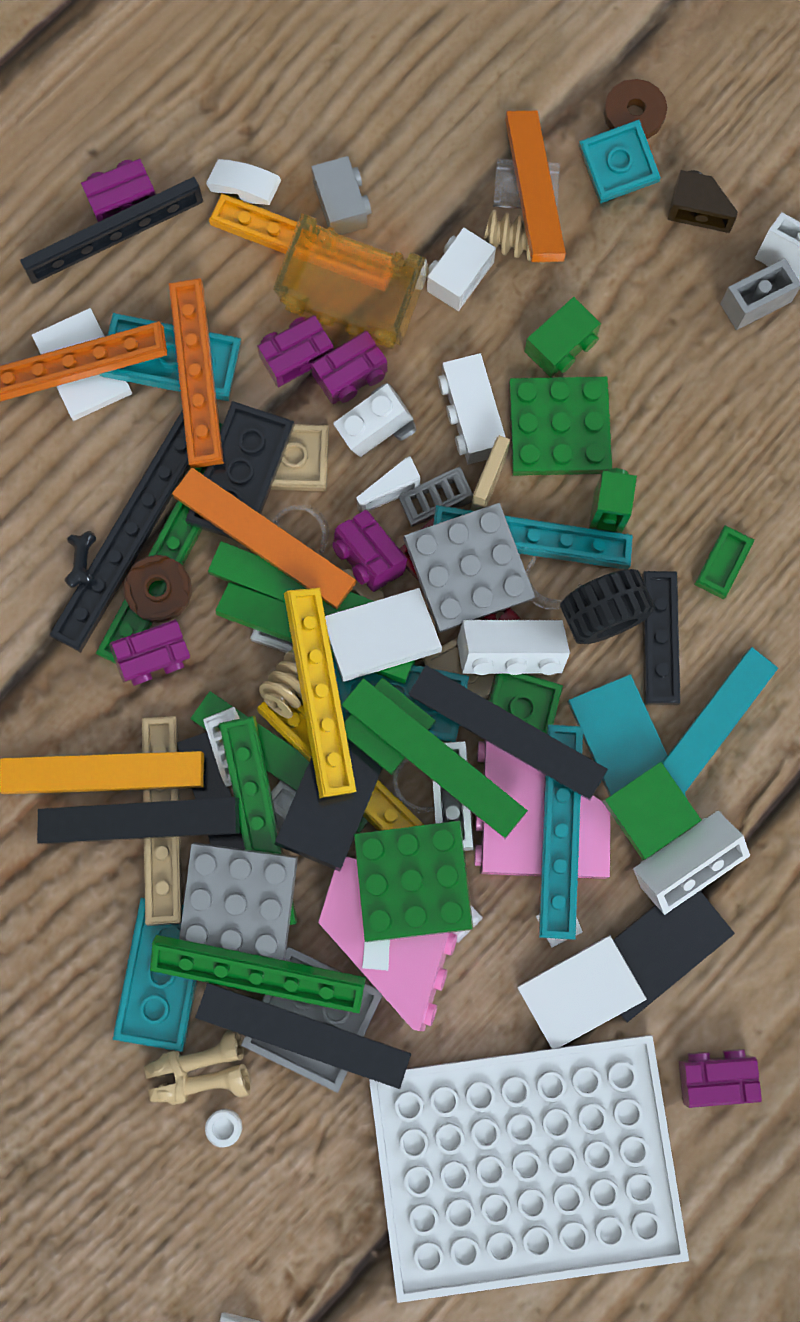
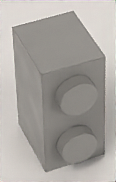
[311,156,371,237]
[720,258,800,330]

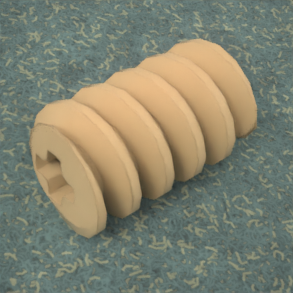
[484,210,544,264]
[259,645,302,719]

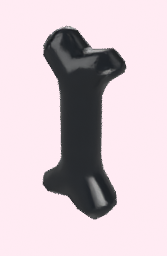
[65,531,96,588]

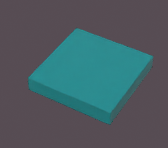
[579,120,661,204]

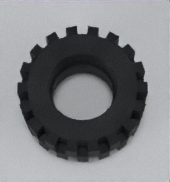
[560,569,656,644]

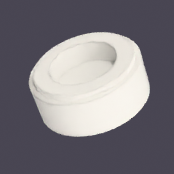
[205,1109,242,1147]

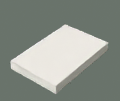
[32,308,132,421]
[325,588,442,682]
[517,935,647,1049]

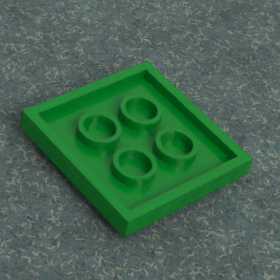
[509,376,612,476]
[354,821,474,942]

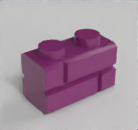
[81,159,156,222]
[257,315,334,388]
[311,331,388,404]
[332,510,407,592]
[109,619,190,686]
[679,1049,762,1108]

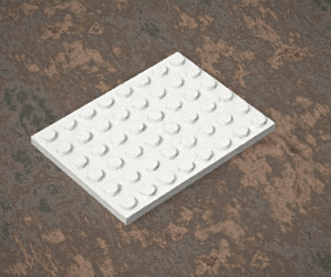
[369,1035,689,1303]

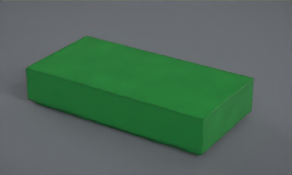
[694,525,755,600]

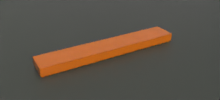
[505,110,566,262]
[169,278,224,468]
[0,321,167,402]
[172,468,357,609]

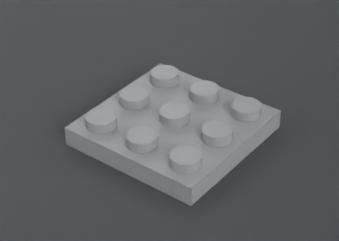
[403,503,535,633]
[179,842,298,961]
[241,947,383,1093]

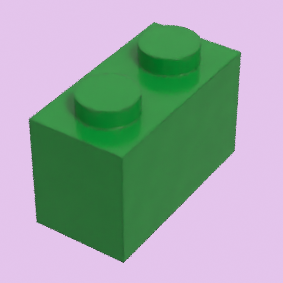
[524,297,601,378]
[589,468,637,533]

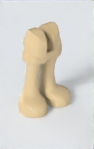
[144,1030,251,1105]

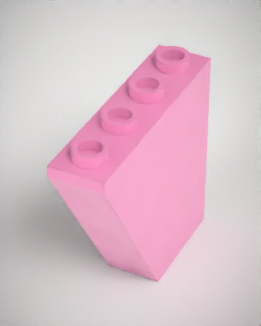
[474,740,610,879]
[318,856,457,1031]

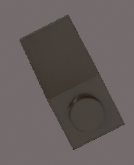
[668,170,738,233]

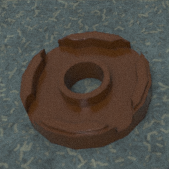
[603,79,668,139]
[123,555,192,623]

